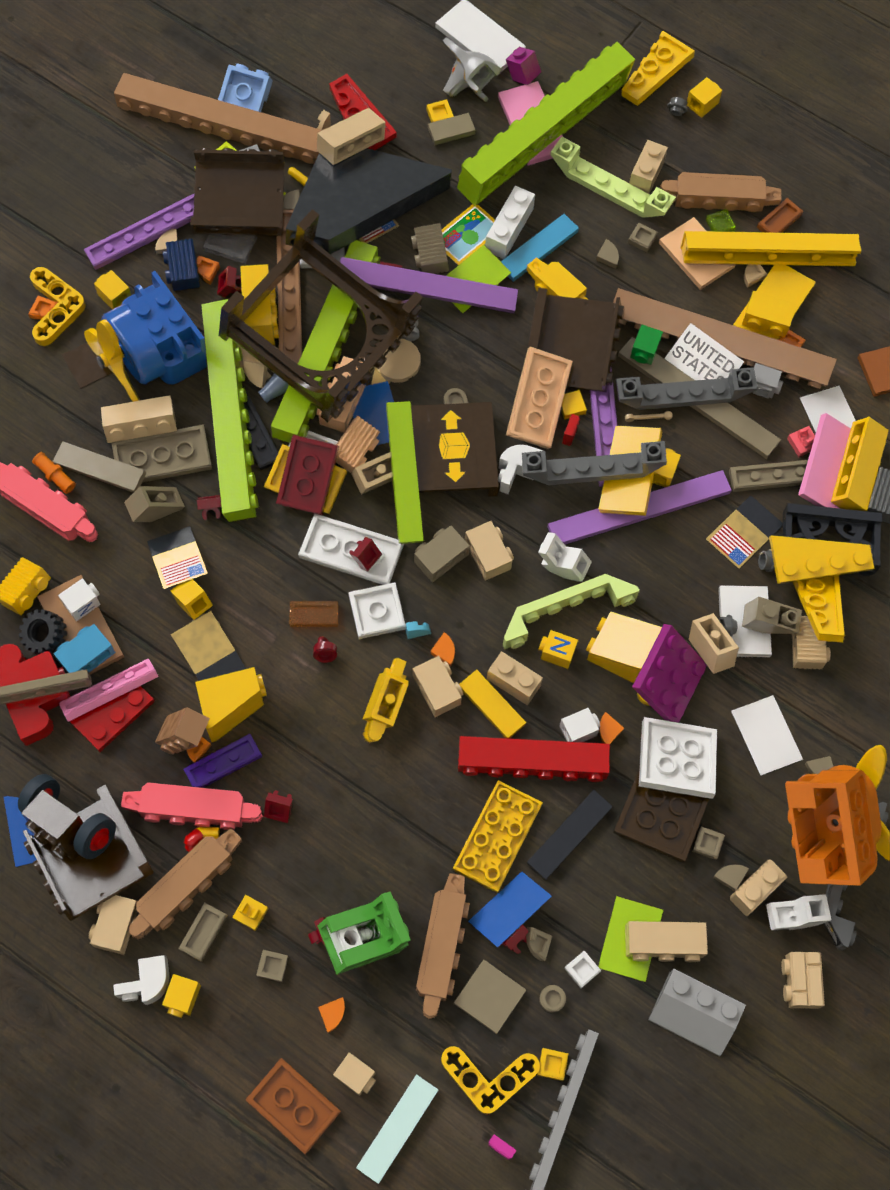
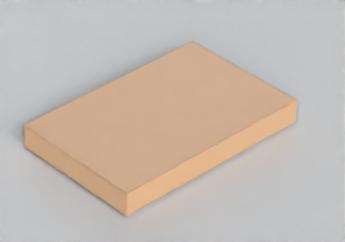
[659,217,736,290]

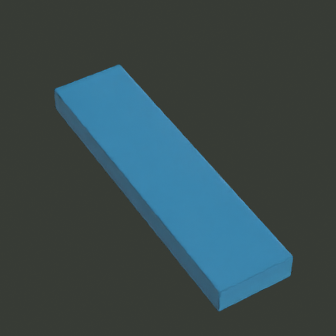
[501,214,579,282]

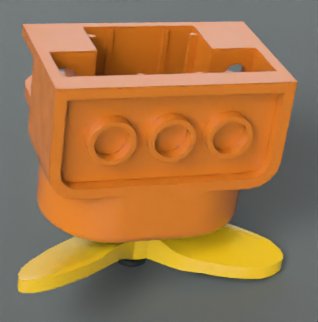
[785,745,890,886]

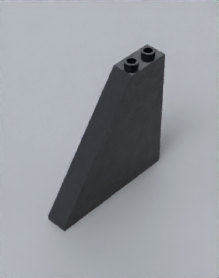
[286,148,452,255]

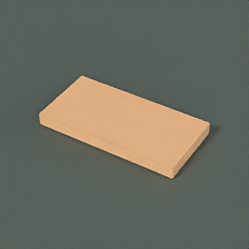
[506,347,573,449]

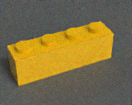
[831,417,889,511]

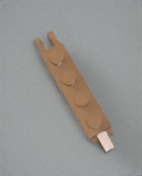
[660,172,781,212]
[128,829,242,940]
[416,873,470,1019]

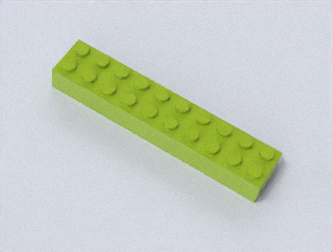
[457,42,635,206]

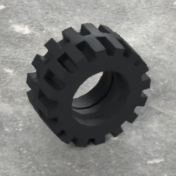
[19,610,67,654]

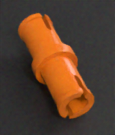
[32,452,76,494]

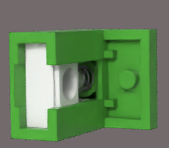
[317,892,410,974]

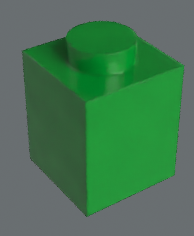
[630,324,663,365]

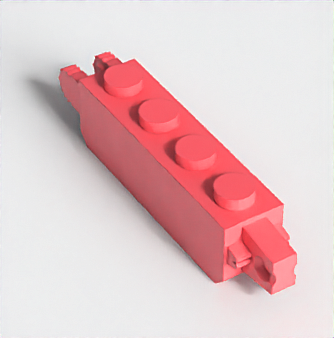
[0,462,98,543]
[121,783,263,830]

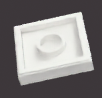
[348,583,406,639]

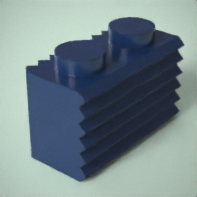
[163,239,200,291]

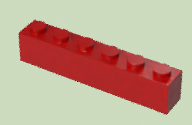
[458,736,610,782]

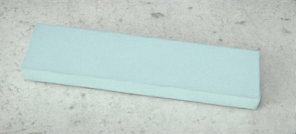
[356,1074,438,1184]

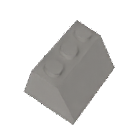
[648,969,746,1057]

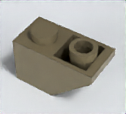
[742,597,802,634]

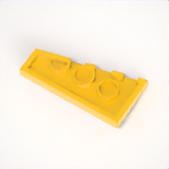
[622,31,695,106]
[769,536,874,584]
[793,575,845,643]

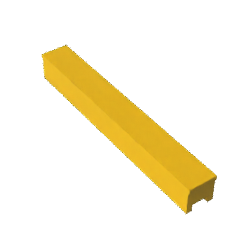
[680,231,861,266]

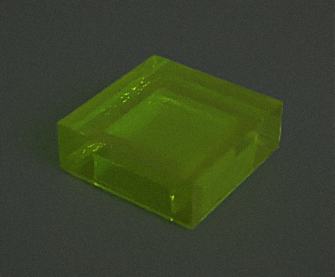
[706,209,736,232]

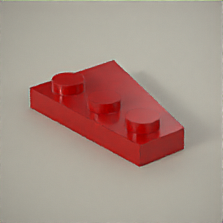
[65,686,155,752]

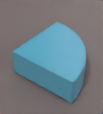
[406,621,431,639]

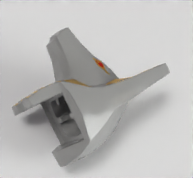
[443,37,502,102]

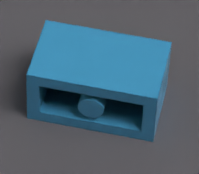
[54,624,116,673]

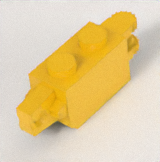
[527,258,588,300]
[363,658,408,743]

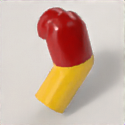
[184,827,220,852]

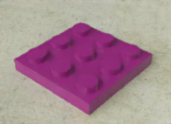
[632,624,707,723]

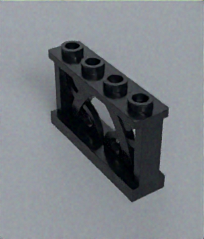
[782,503,882,576]

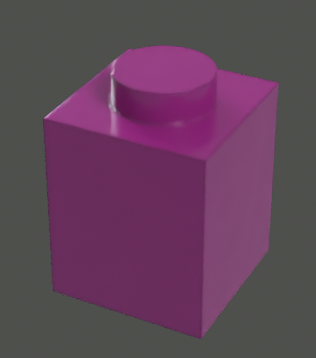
[505,46,541,85]

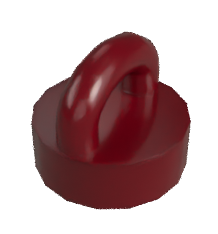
[313,636,337,663]

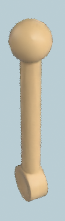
[625,411,673,422]

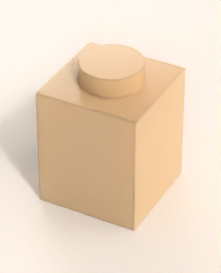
[333,1053,376,1096]

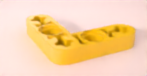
[30,267,86,346]
[441,1046,540,1114]

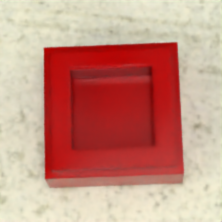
[562,414,580,446]

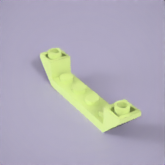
[550,137,676,217]
[503,574,639,649]

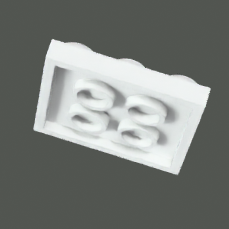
[639,717,717,799]

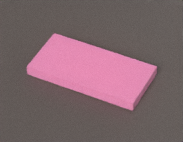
[498,81,563,165]
[798,413,851,509]

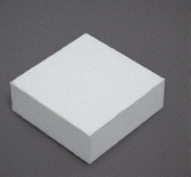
[564,951,601,988]

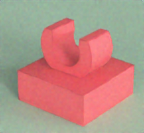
[787,426,815,457]

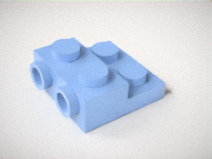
[218,64,273,112]

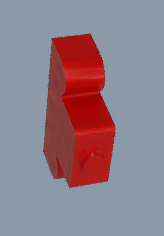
[0,644,71,746]

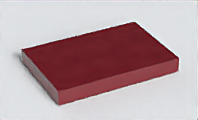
[276,435,340,515]

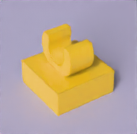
[232,895,268,931]

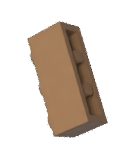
[155,707,210,754]

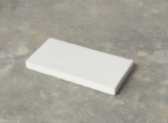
[435,0,526,73]
[298,514,404,585]

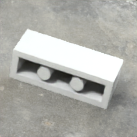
[485,186,535,259]

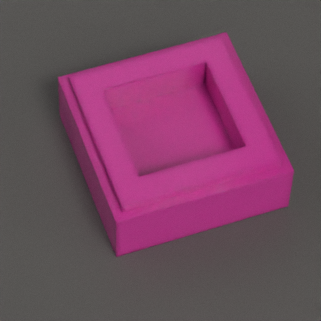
[488,1134,516,1160]

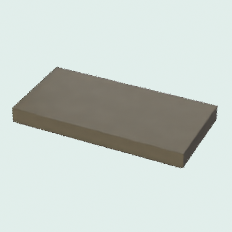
[112,424,212,483]

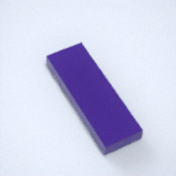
[184,734,262,788]

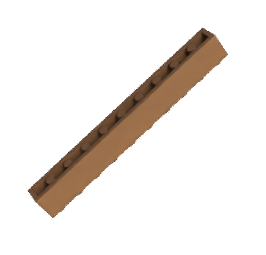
[114,73,322,164]
[613,288,837,389]

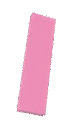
[59,659,158,722]

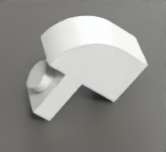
[498,445,543,494]
[538,533,592,582]
[766,894,831,930]
[114,955,169,1005]

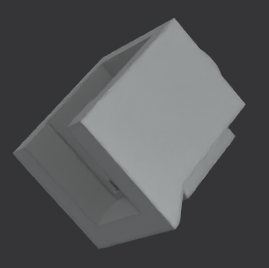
[753,363,783,398]

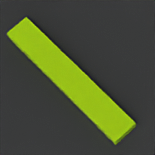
[386,401,423,544]

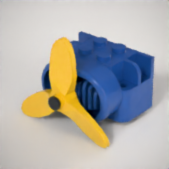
[84,271,207,402]

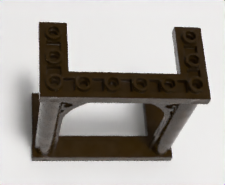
[218,209,423,423]

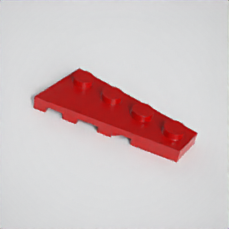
[329,74,397,150]

